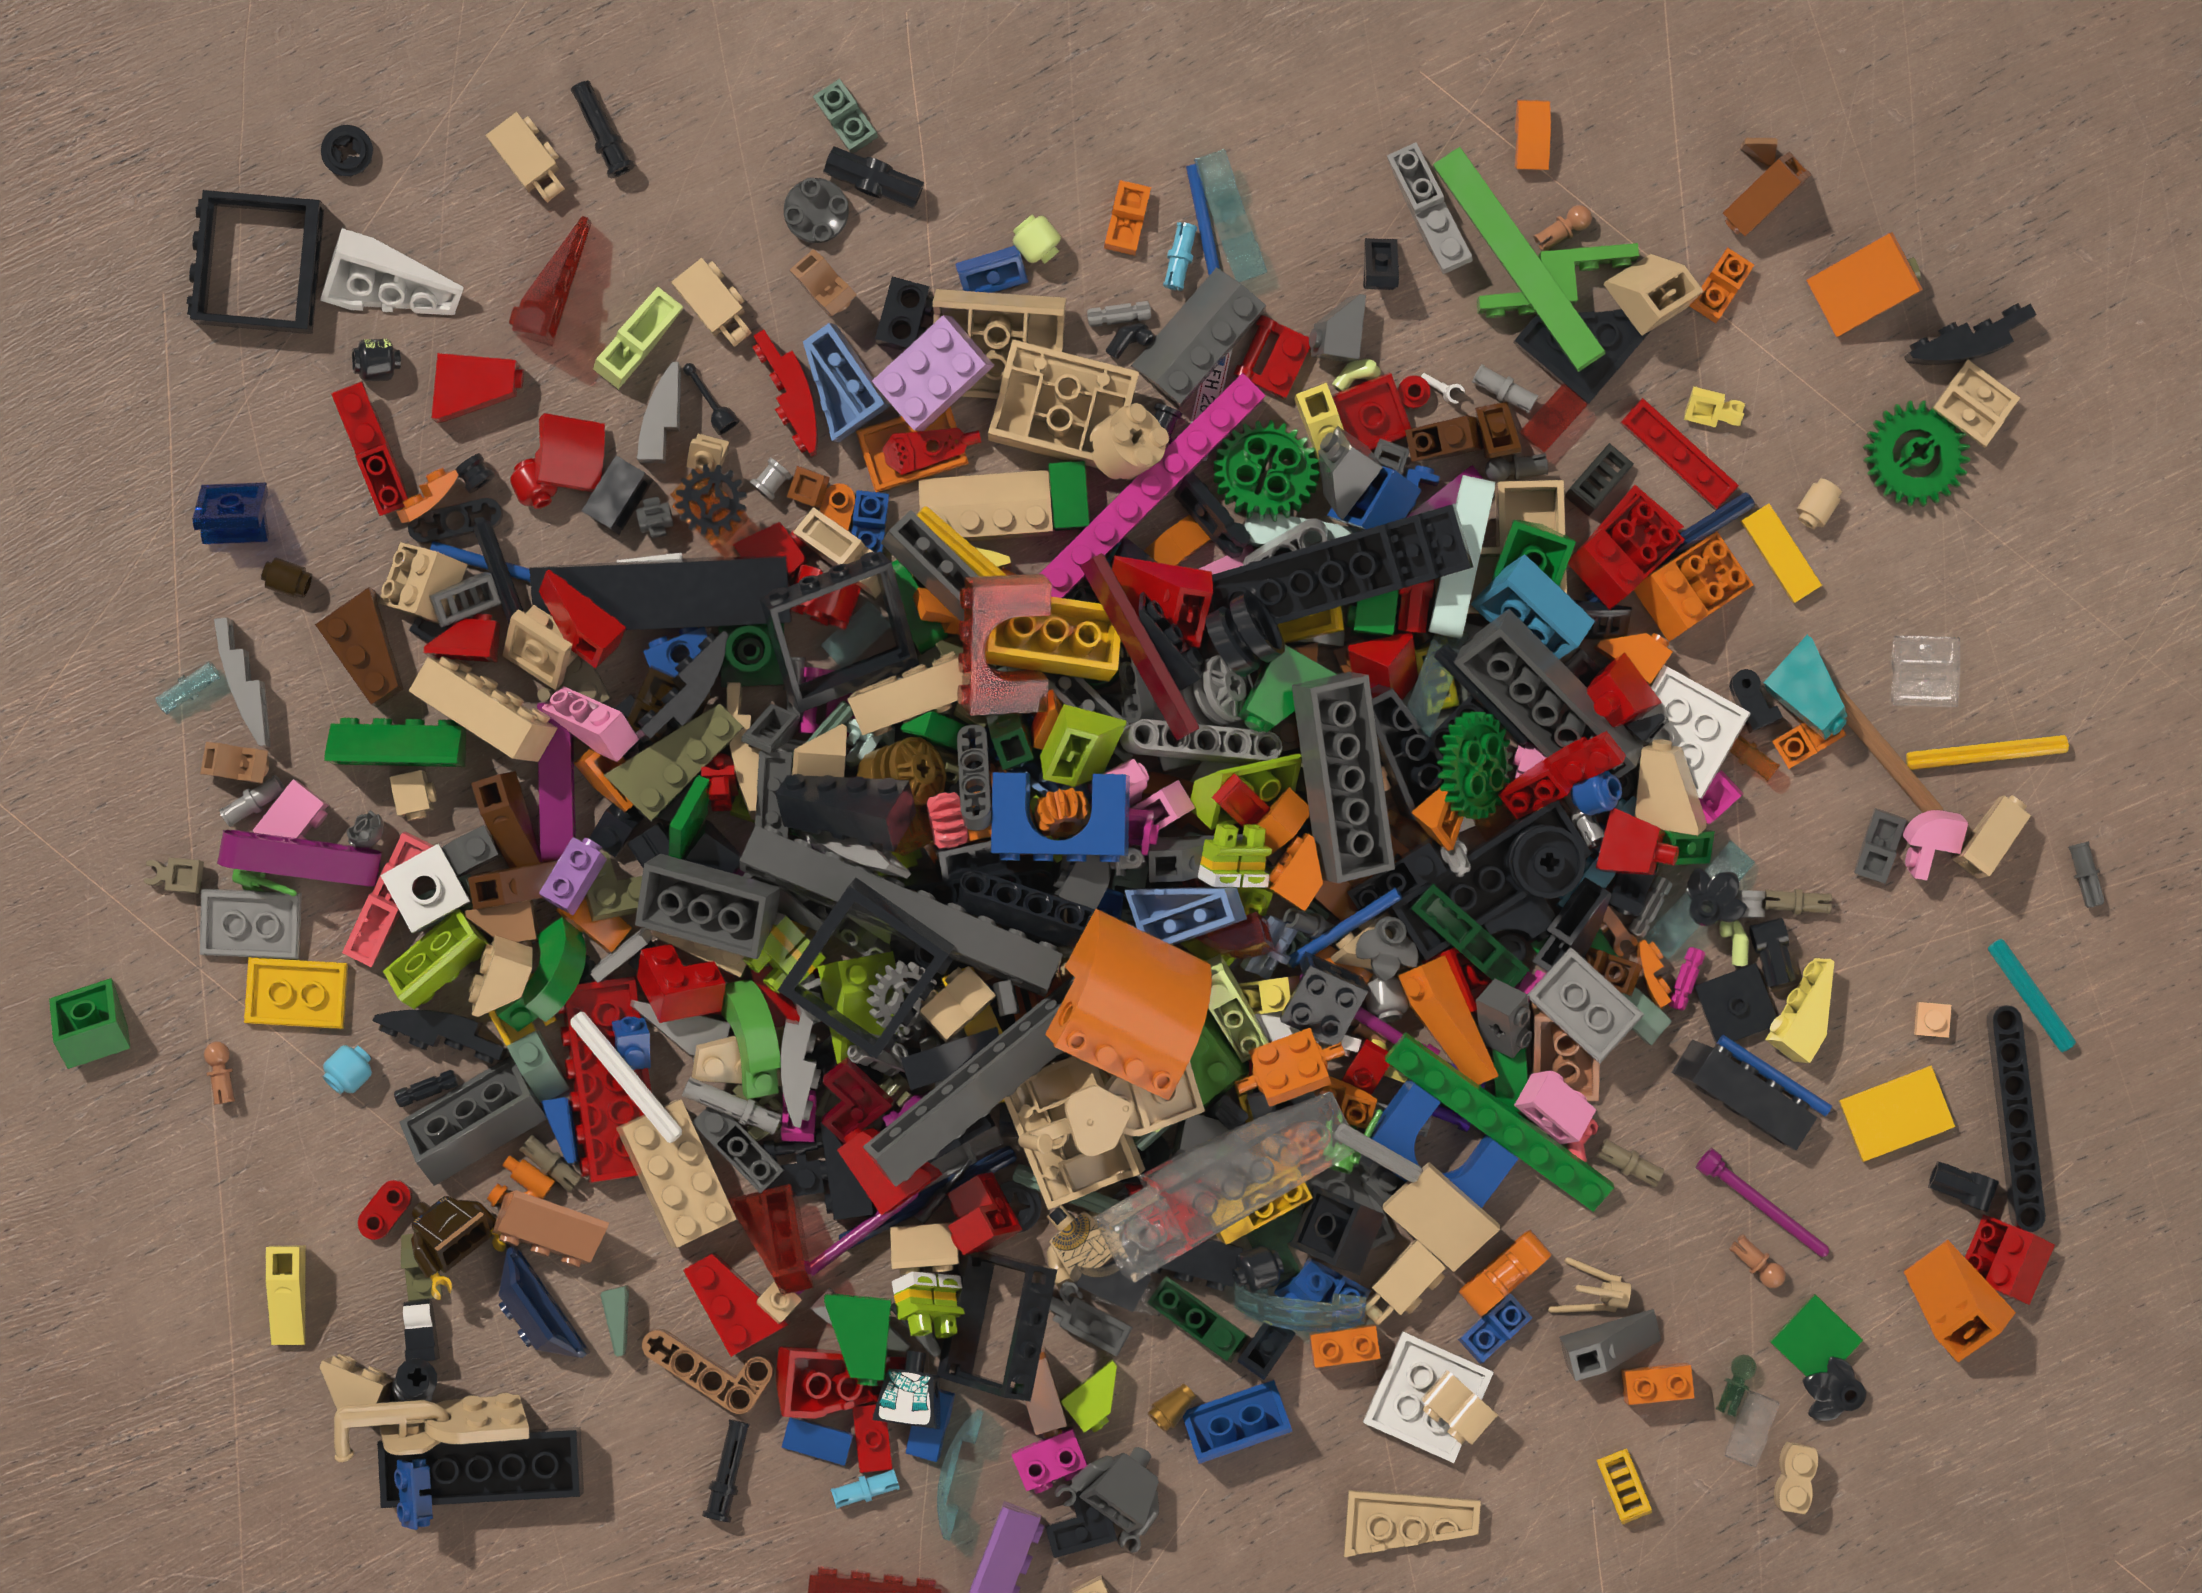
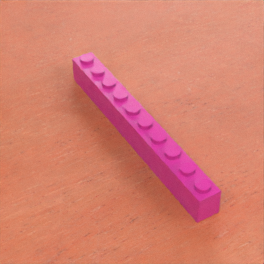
[1021,373,1266,598]

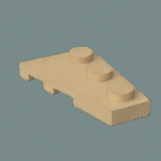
[692,1020,798,1086]

